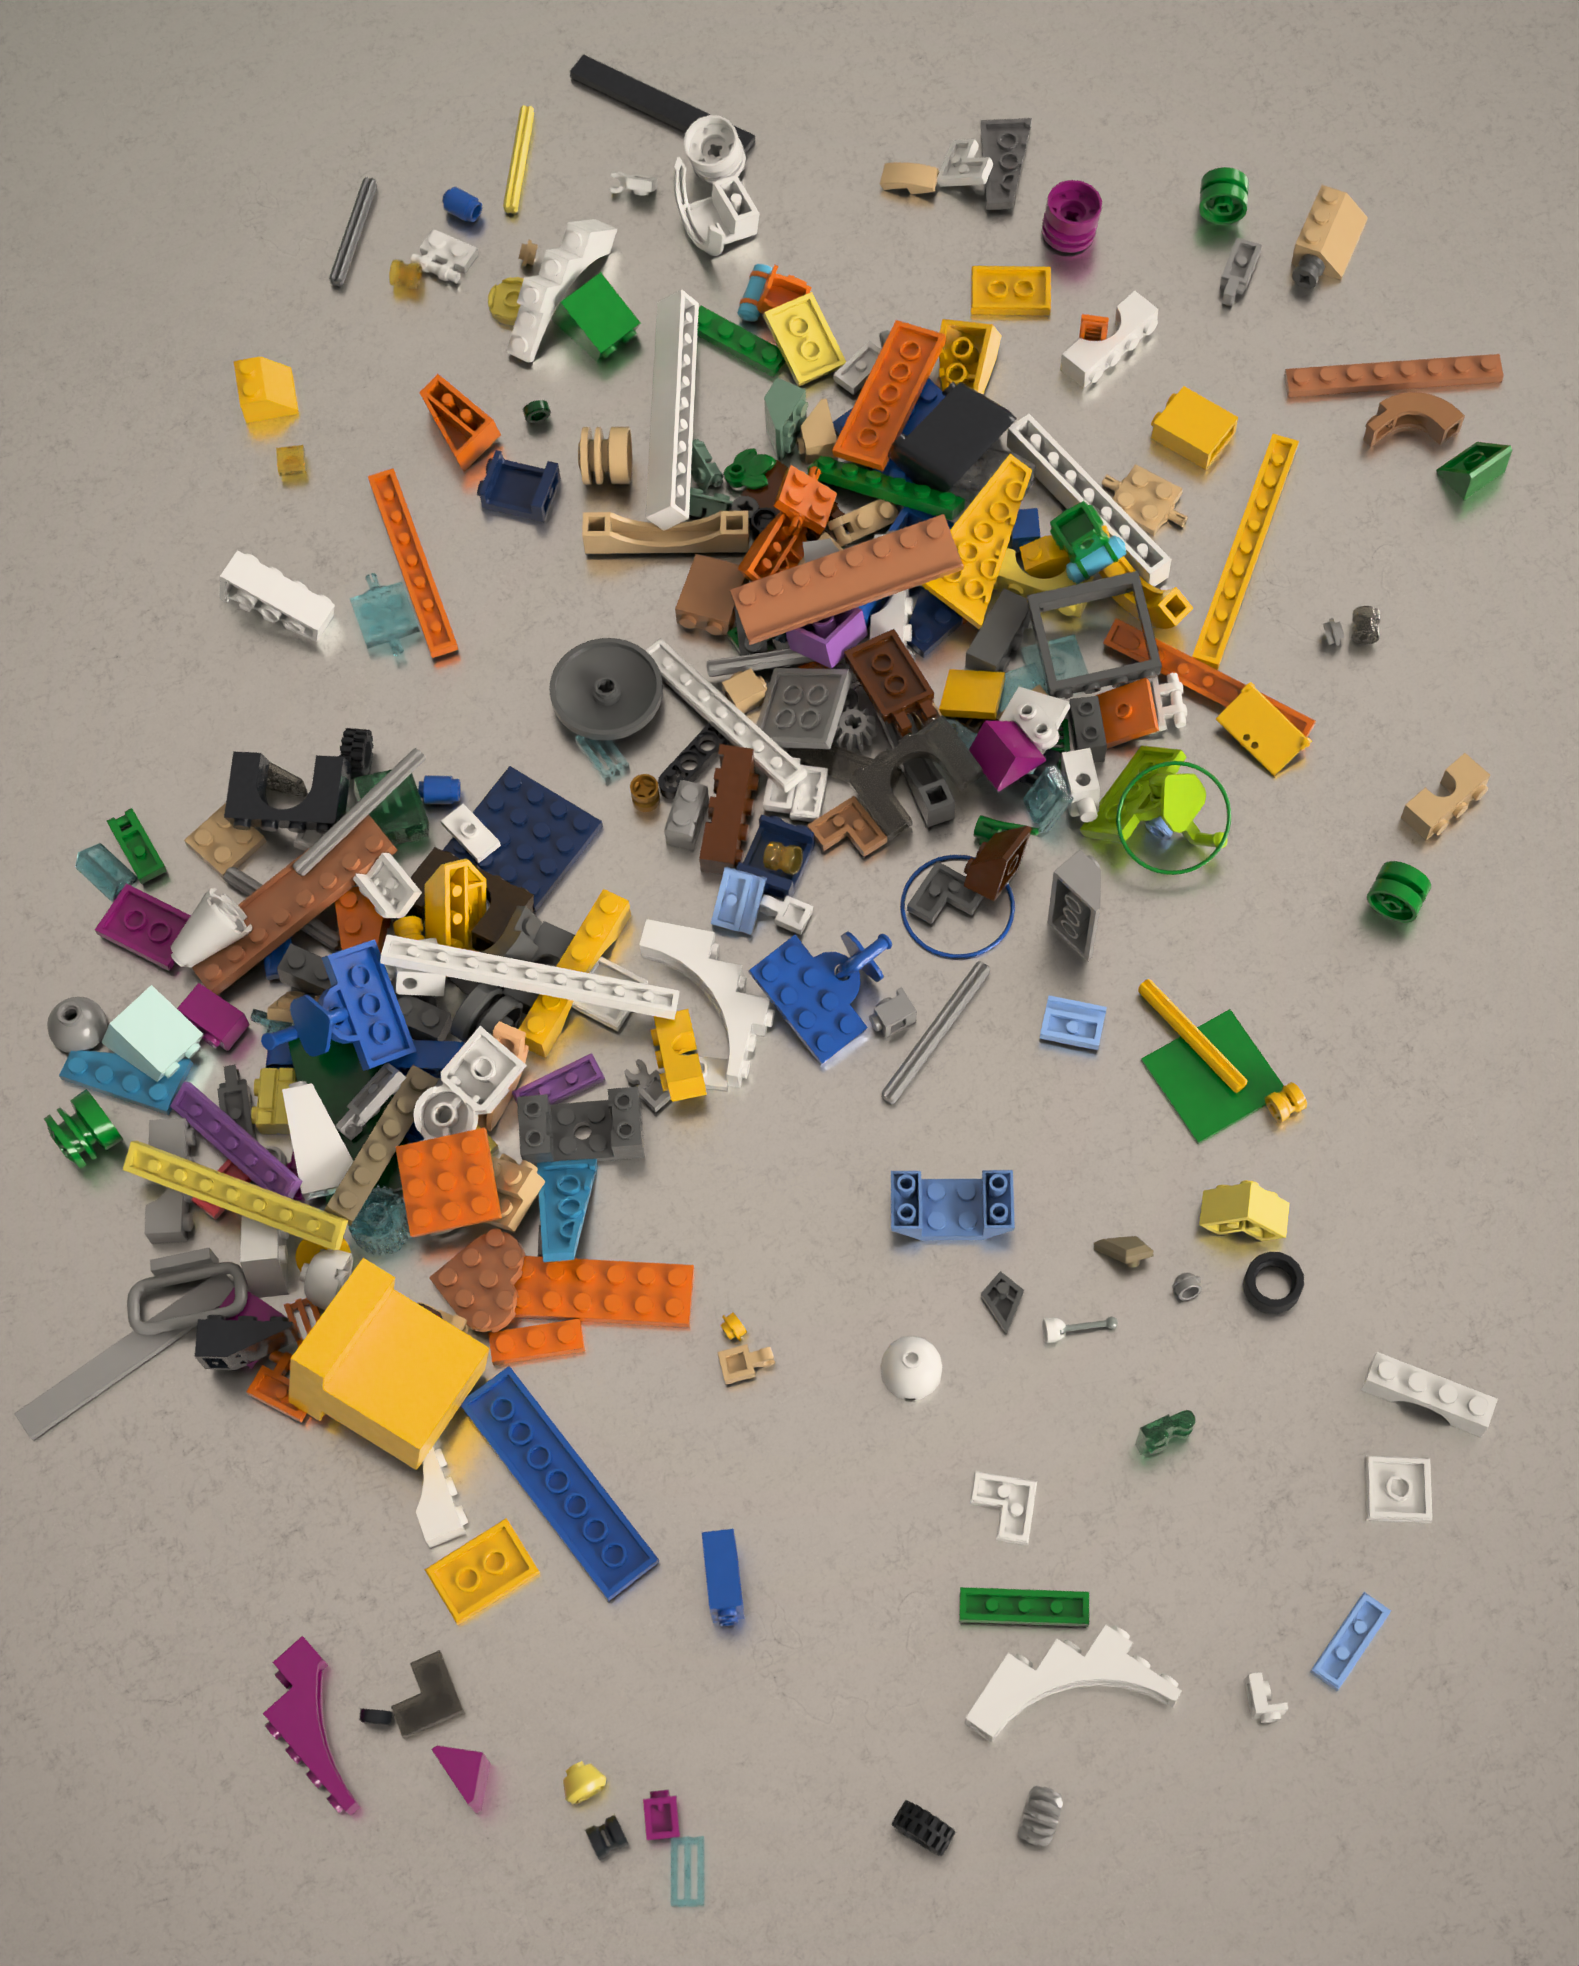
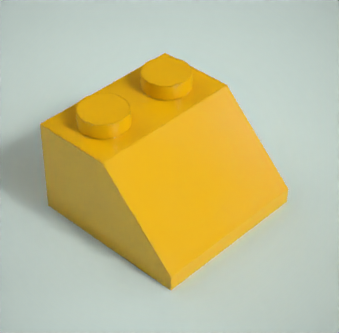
[233,356,299,423]

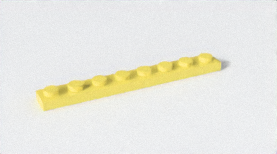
[123,1141,348,1250]

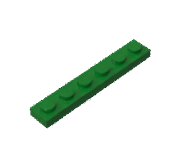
[807,456,965,520]

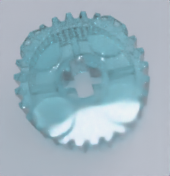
[348,1185,410,1255]

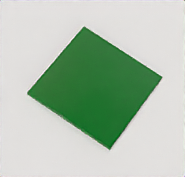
[1141,1009,1284,1144]

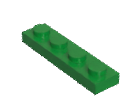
[697,305,786,378]
[959,1587,1089,1627]

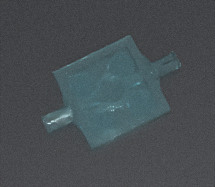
[350,573,420,656]

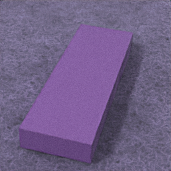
[512,1053,605,1105]

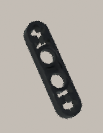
[658,723,730,799]

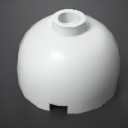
[299,1249,353,1310]
[880,1336,943,1400]

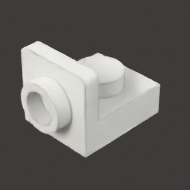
[1244,1672,1288,1723]

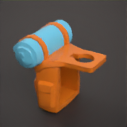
[737,264,812,322]

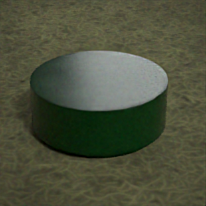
[523,400,551,423]

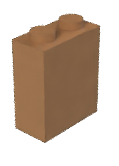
[675,554,750,636]

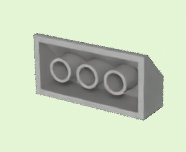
[1047,850,1101,961]

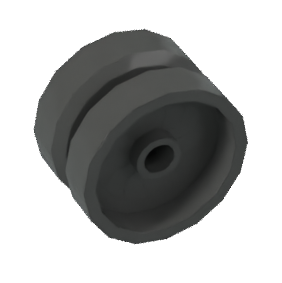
[450,983,523,1043]

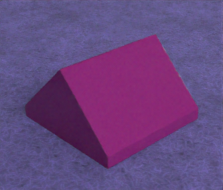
[967,721,1046,792]
[431,1745,491,1814]

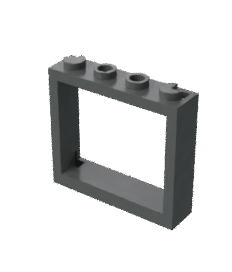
[1027,571,1162,699]

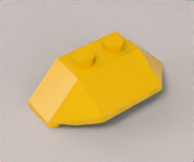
[425,859,486,977]

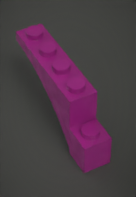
[262,1636,361,1816]

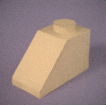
[797,398,838,464]

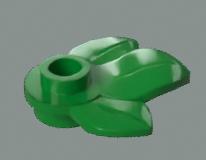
[724,448,776,489]

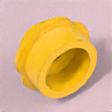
[720,1312,747,1341]

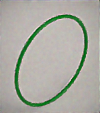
[1116,761,1232,875]

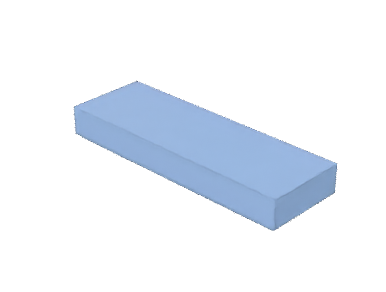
[1310,1592,1391,1691]

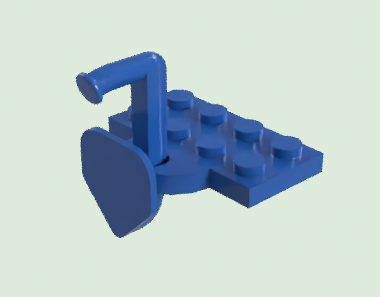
[748,931,892,1065]
[261,939,416,1071]

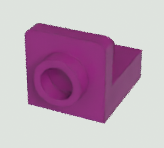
[643,1790,680,1840]

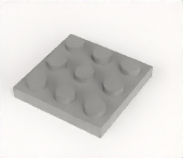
[756,668,853,749]

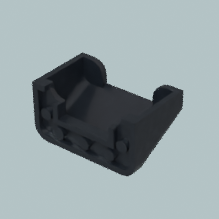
[888,381,1017,492]

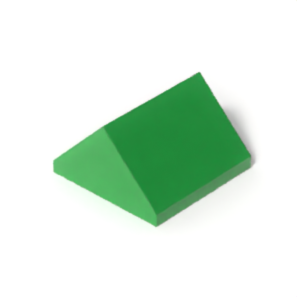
[1436,442,1512,500]

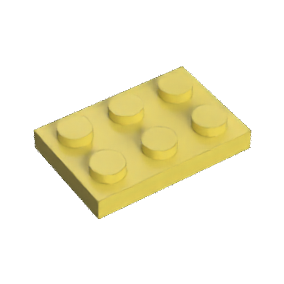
[763,292,846,387]

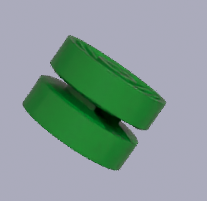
[1199,167,1249,224]
[1367,861,1431,922]

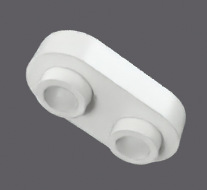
[1014,701,1059,750]

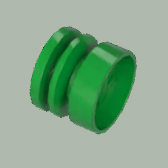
[44,1089,123,1169]

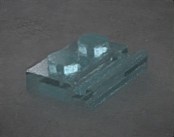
[1022,765,1074,833]

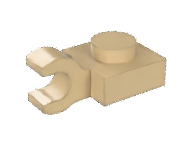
[717,1344,775,1384]

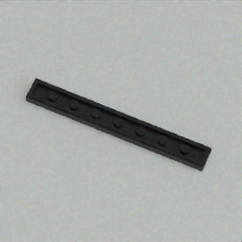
[570,54,755,154]

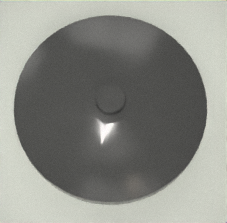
[549,638,663,740]

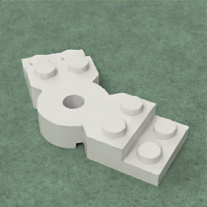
[414,1026,527,1141]

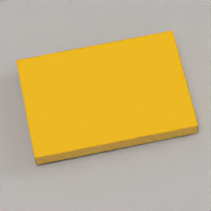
[971,266,1051,316]
[425,1518,540,1625]

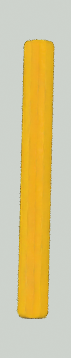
[1138,979,1247,1093]

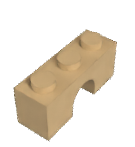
[1401,753,1490,840]

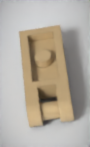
[827,499,899,547]

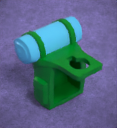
[1050,501,1127,584]

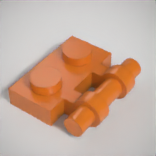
[246,1350,307,1422]

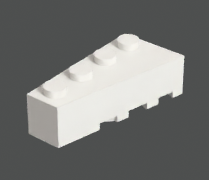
[220,550,335,642]

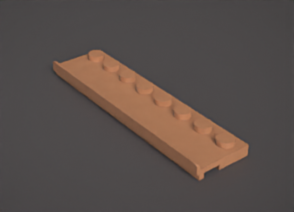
[730,514,964,645]
[191,814,398,995]

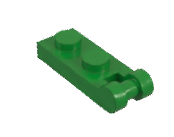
[106,808,167,884]

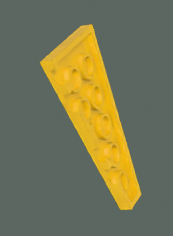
[921,454,1032,629]

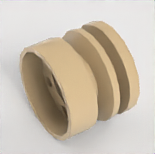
[578,427,632,485]

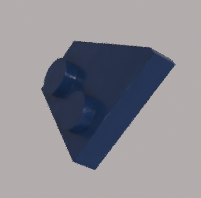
[907,587,963,658]

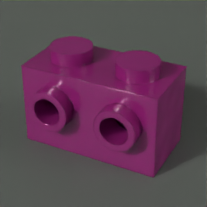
[177,983,250,1052]

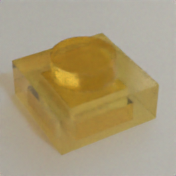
[276,445,306,476]

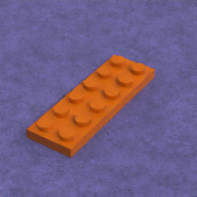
[832,320,946,471]
[514,1256,694,1327]

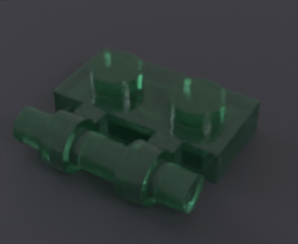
[1135,1410,1196,1455]

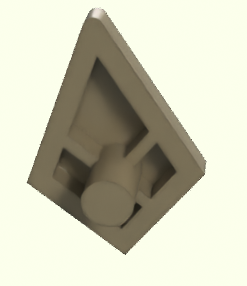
[1094,1236,1154,1267]

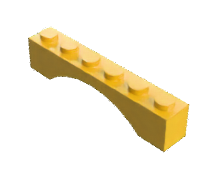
[518,889,631,1058]

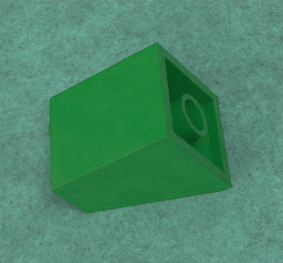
[551,272,641,361]

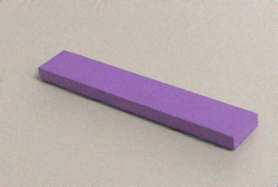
[170,1082,303,1199]

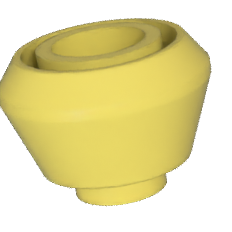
[563,1761,606,1805]

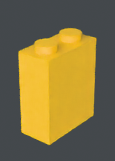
[1151,386,1238,470]

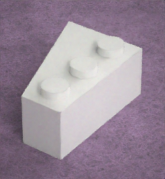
[240,1216,289,1298]

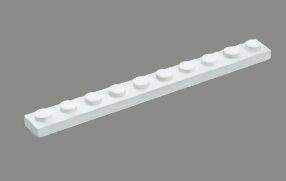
[380,934,680,1020]

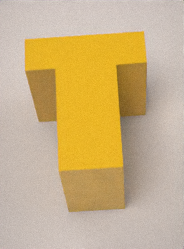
[289,1258,490,1470]

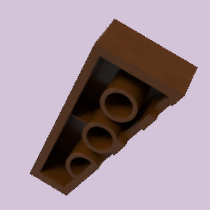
[699,744,760,875]

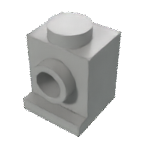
[869,987,917,1038]

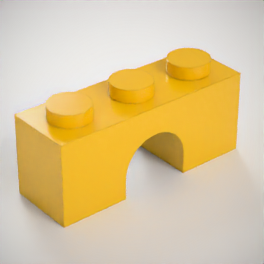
[650,1009,707,1102]

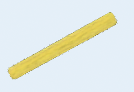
[503,105,534,214]

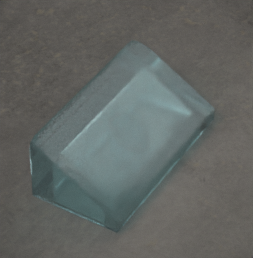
[75,843,138,901]

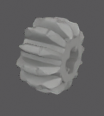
[833,704,877,753]
[1018,1786,1063,1846]

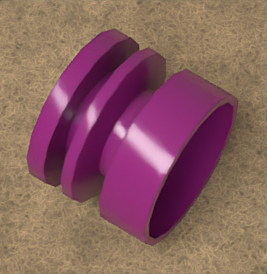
[1042,180,1102,253]

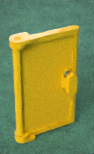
[1216,682,1312,776]

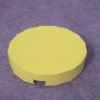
[488,277,524,326]

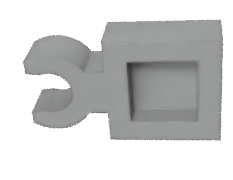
[624,1059,671,1113]

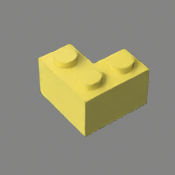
[1199,1180,1290,1241]

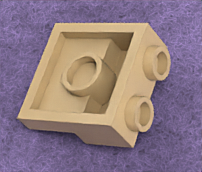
[485,1154,546,1232]

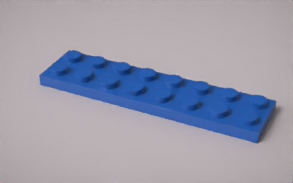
[460,1366,659,1601]

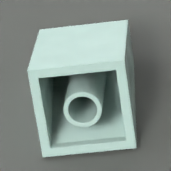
[102,985,203,1082]

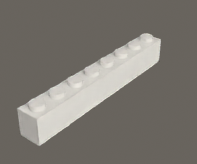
[1007,414,1172,587]

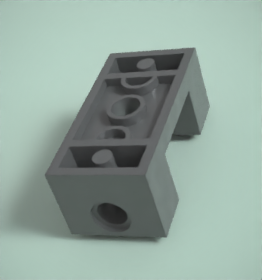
[517,1086,645,1167]

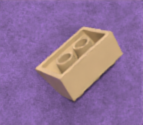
[1291,185,1368,280]

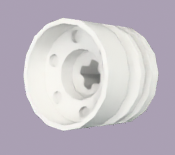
[684,115,746,185]

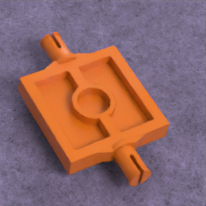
[773,465,837,535]

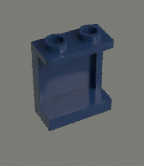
[477,450,561,523]
[736,815,815,901]

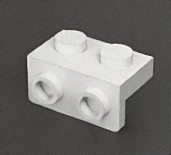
[353,853,422,918]

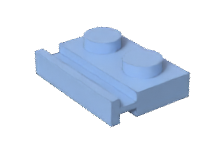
[711,867,767,935]
[1040,995,1107,1050]

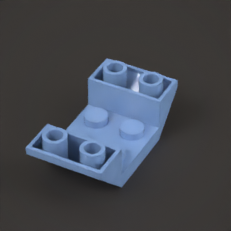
[891,1170,1015,1240]

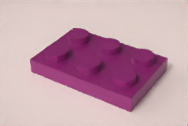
[95,883,191,971]

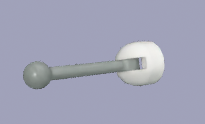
[1042,1317,1118,1343]

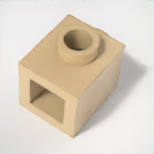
[722,668,768,714]

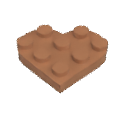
[429,1228,525,1333]

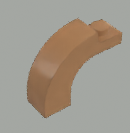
[1363,392,1465,447]

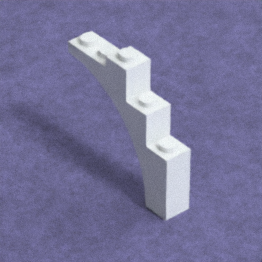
[506,219,617,363]
[639,919,775,1088]
[965,1624,1182,1742]

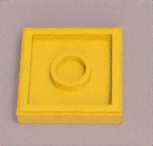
[939,669,1005,720]

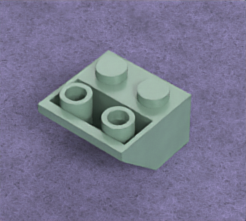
[764,378,808,461]

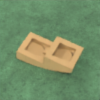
[880,162,939,195]

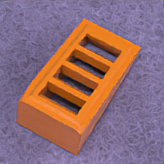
[1079,314,1109,341]

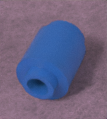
[442,187,482,222]
[418,775,461,804]

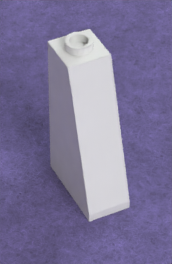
[282,1081,354,1200]

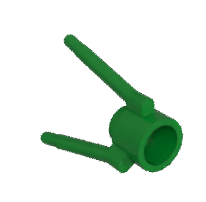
[973,815,1040,846]

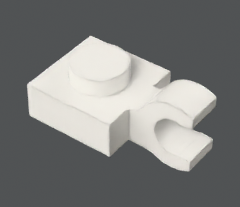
[610,172,658,195]
[759,894,813,935]

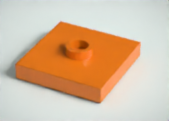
[1095,678,1159,749]

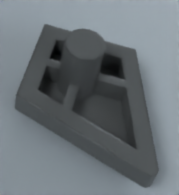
[981,1271,1024,1333]

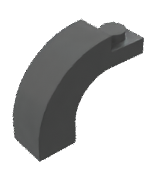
[448,906,542,994]

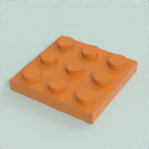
[396,1128,502,1237]

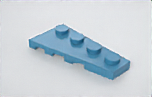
[59,1050,193,1116]
[537,1159,597,1262]

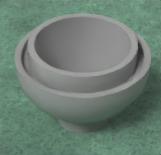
[47,997,107,1053]

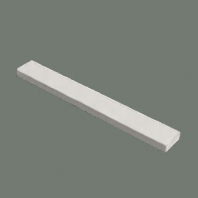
[645,638,807,793]

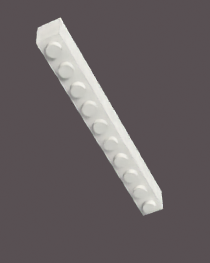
[646,289,699,531]

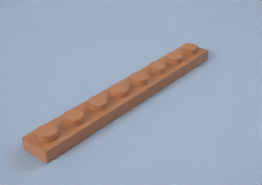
[1284,354,1504,397]

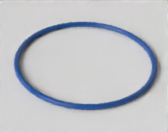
[900,855,1015,958]

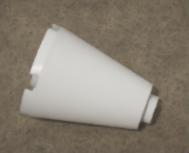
[171,888,252,967]

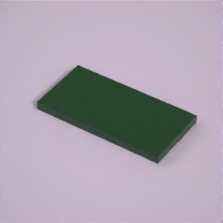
[288,1024,407,1204]

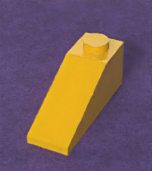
[1019,525,1110,579]

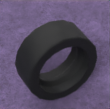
[1243,1252,1304,1314]

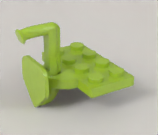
[1079,746,1228,849]

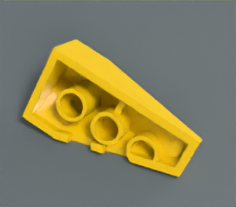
[939,319,1001,394]

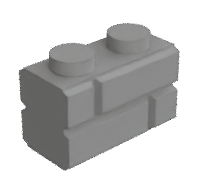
[664,780,709,850]

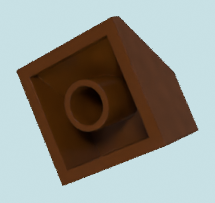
[964,826,1032,901]

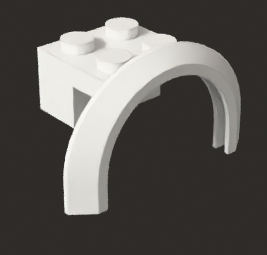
[674,157,759,256]

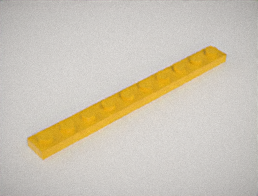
[1192,434,1299,670]

